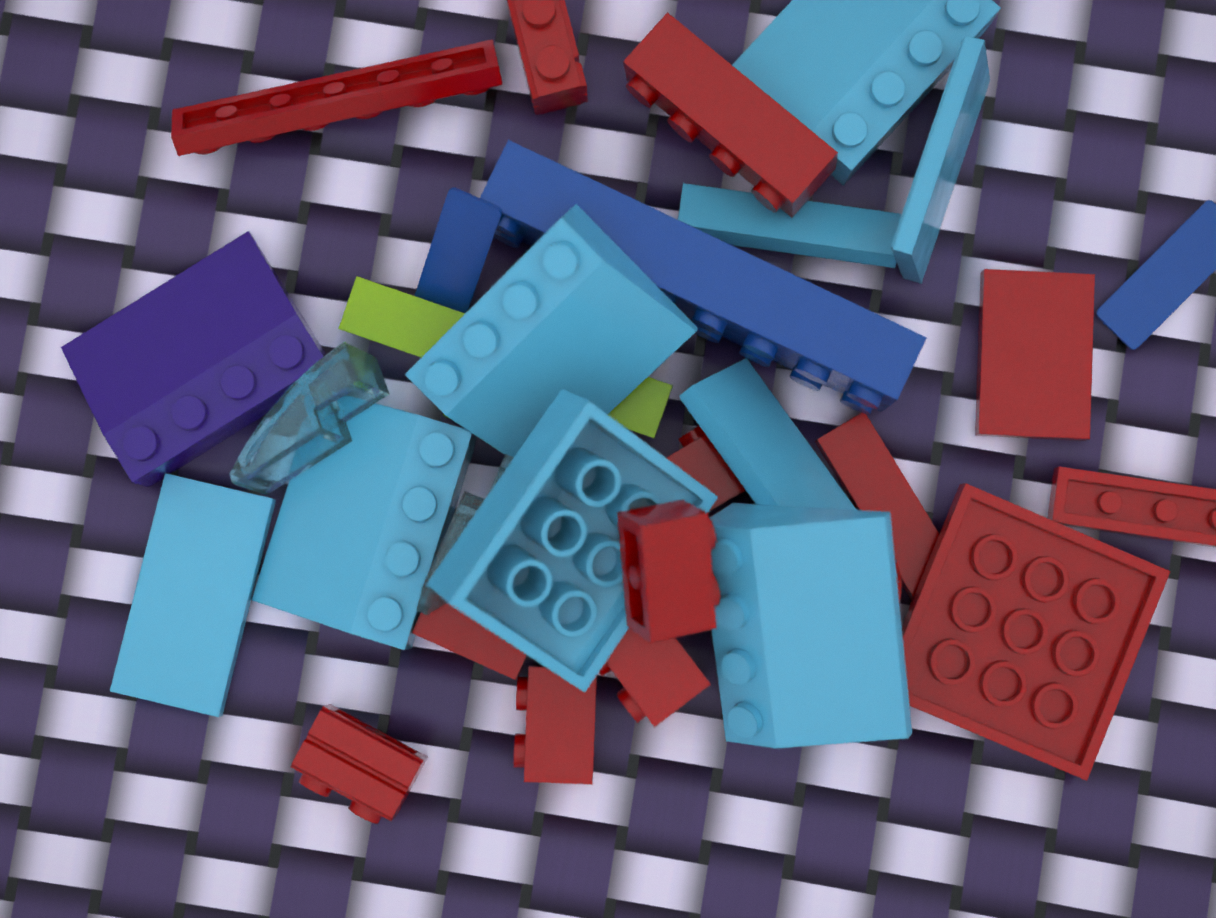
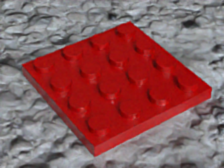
[902,483,1171,781]

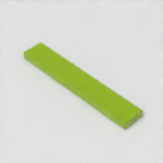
[338,276,673,439]

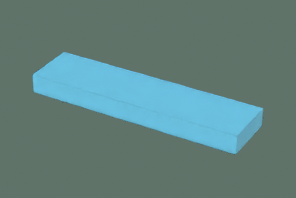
[678,183,901,268]

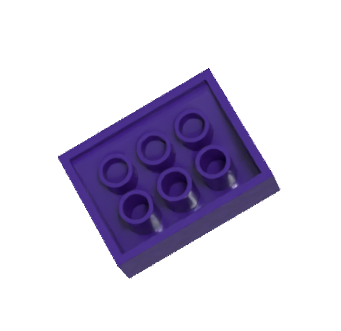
[61,231,336,487]

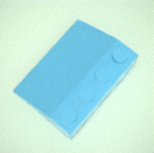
[732,0,1001,186]
[405,204,698,460]
[427,388,718,692]
[251,389,478,650]
[710,503,912,749]

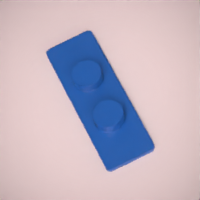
[414,187,502,314]
[1096,200,1216,350]

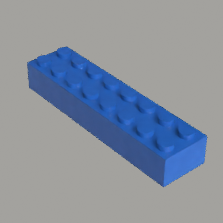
[480,140,927,415]

